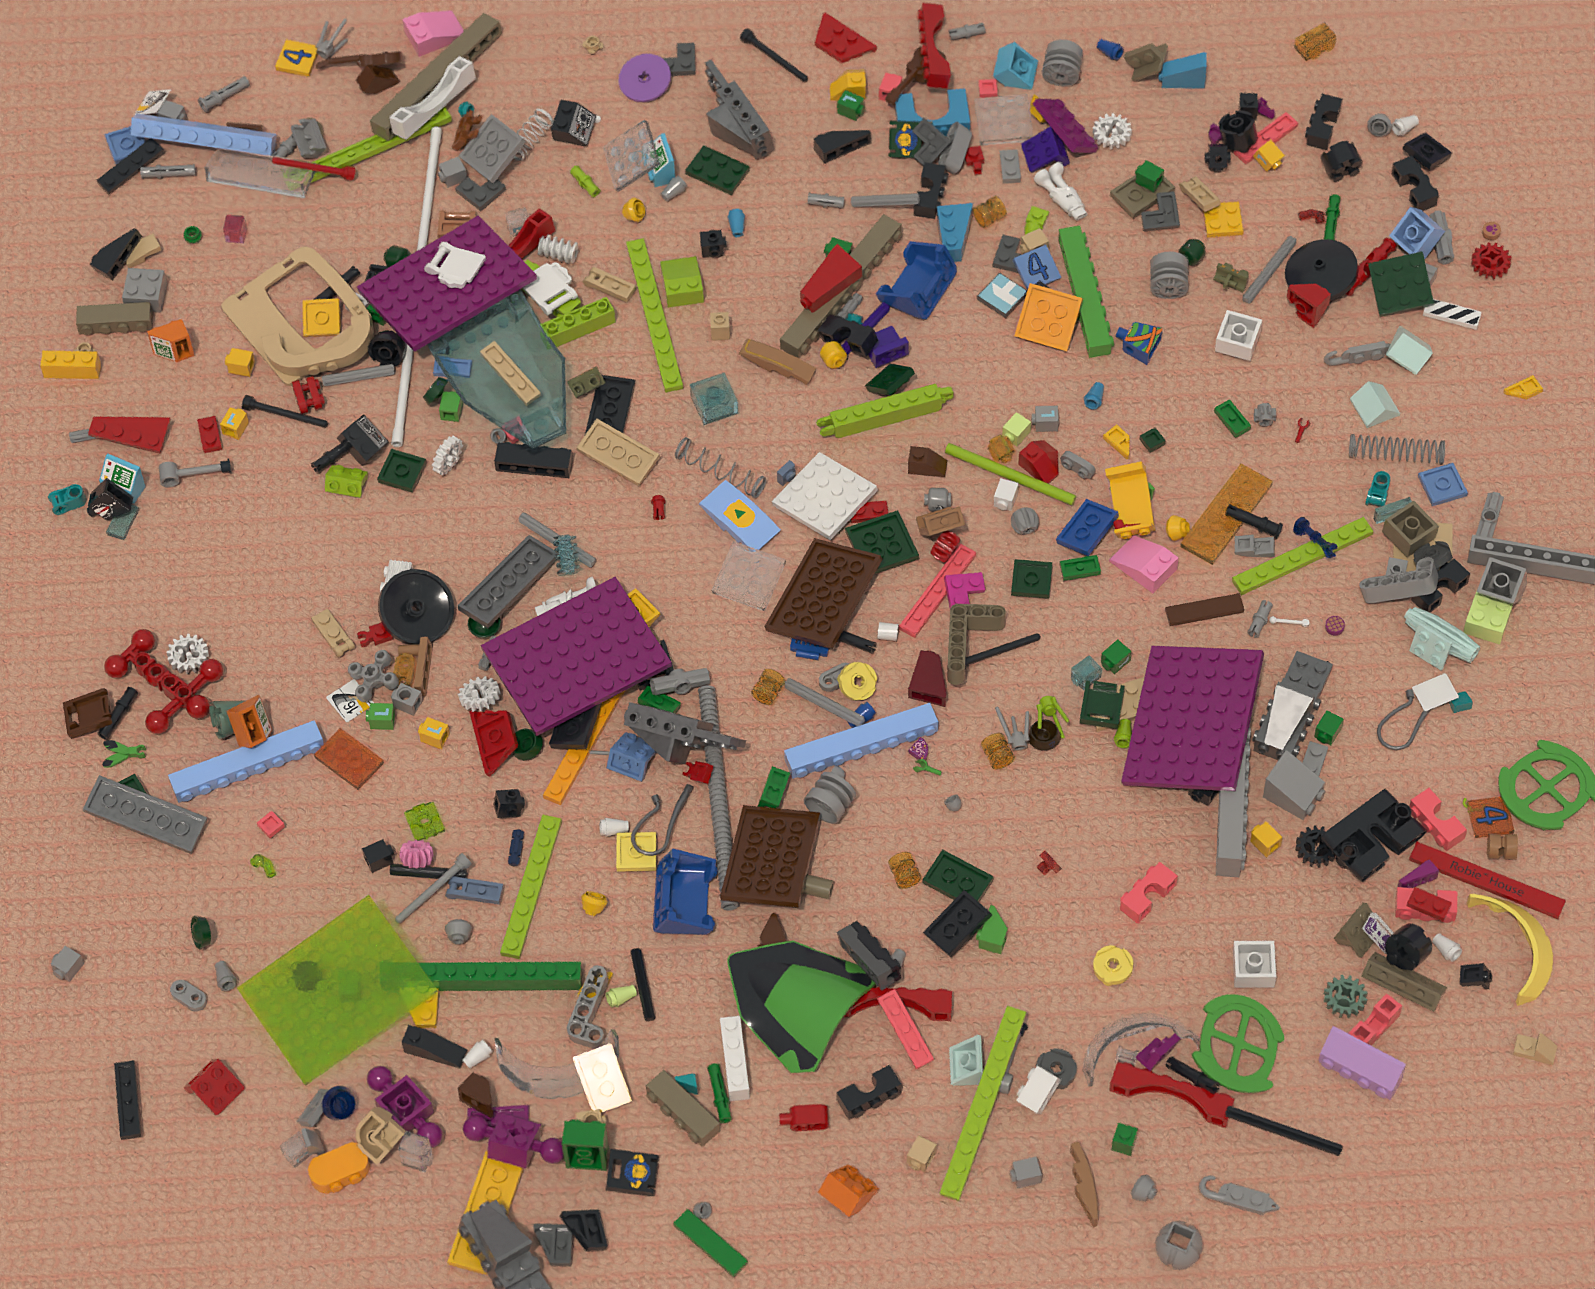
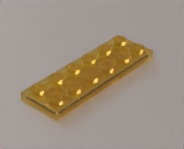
[1180,464,1273,565]

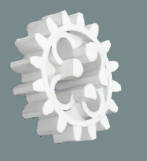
[1093,113,1132,149]
[432,435,463,475]
[166,634,209,674]
[458,676,501,712]

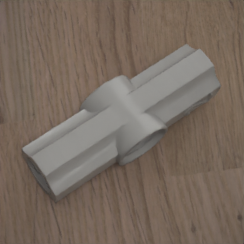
[1429,211,1454,265]
[1476,491,1504,538]
[650,668,710,695]

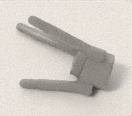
[315,18,348,59]
[995,707,1030,751]

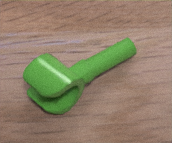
[913,759,942,776]

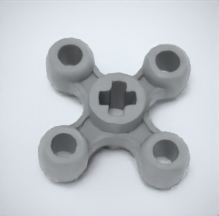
[348,650,399,702]

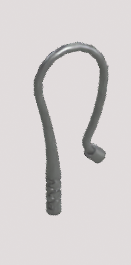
[1377,689,1431,750]
[631,784,693,856]

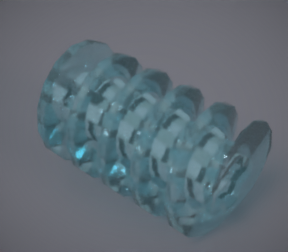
[553,535,581,576]

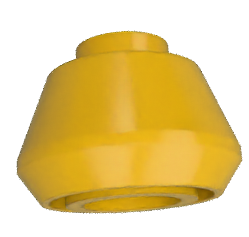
[622,197,645,222]
[1166,515,1190,541]
[581,891,608,916]

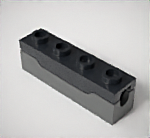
[837,920,901,990]

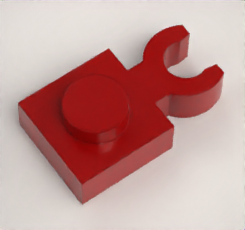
[357,622,393,647]
[682,761,713,784]

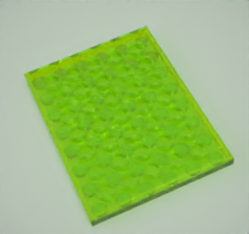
[237,895,438,1086]

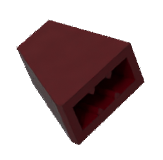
[908,650,947,707]

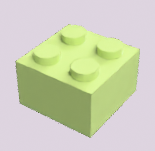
[1463,591,1513,645]

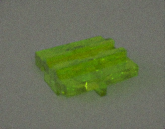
[404,802,445,841]

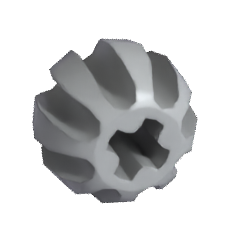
[1011,507,1039,535]

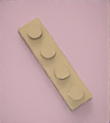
[480,341,541,406]

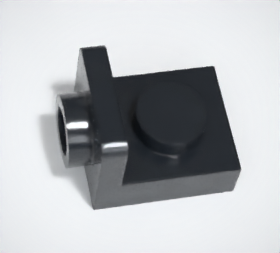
[1460,963,1492,990]

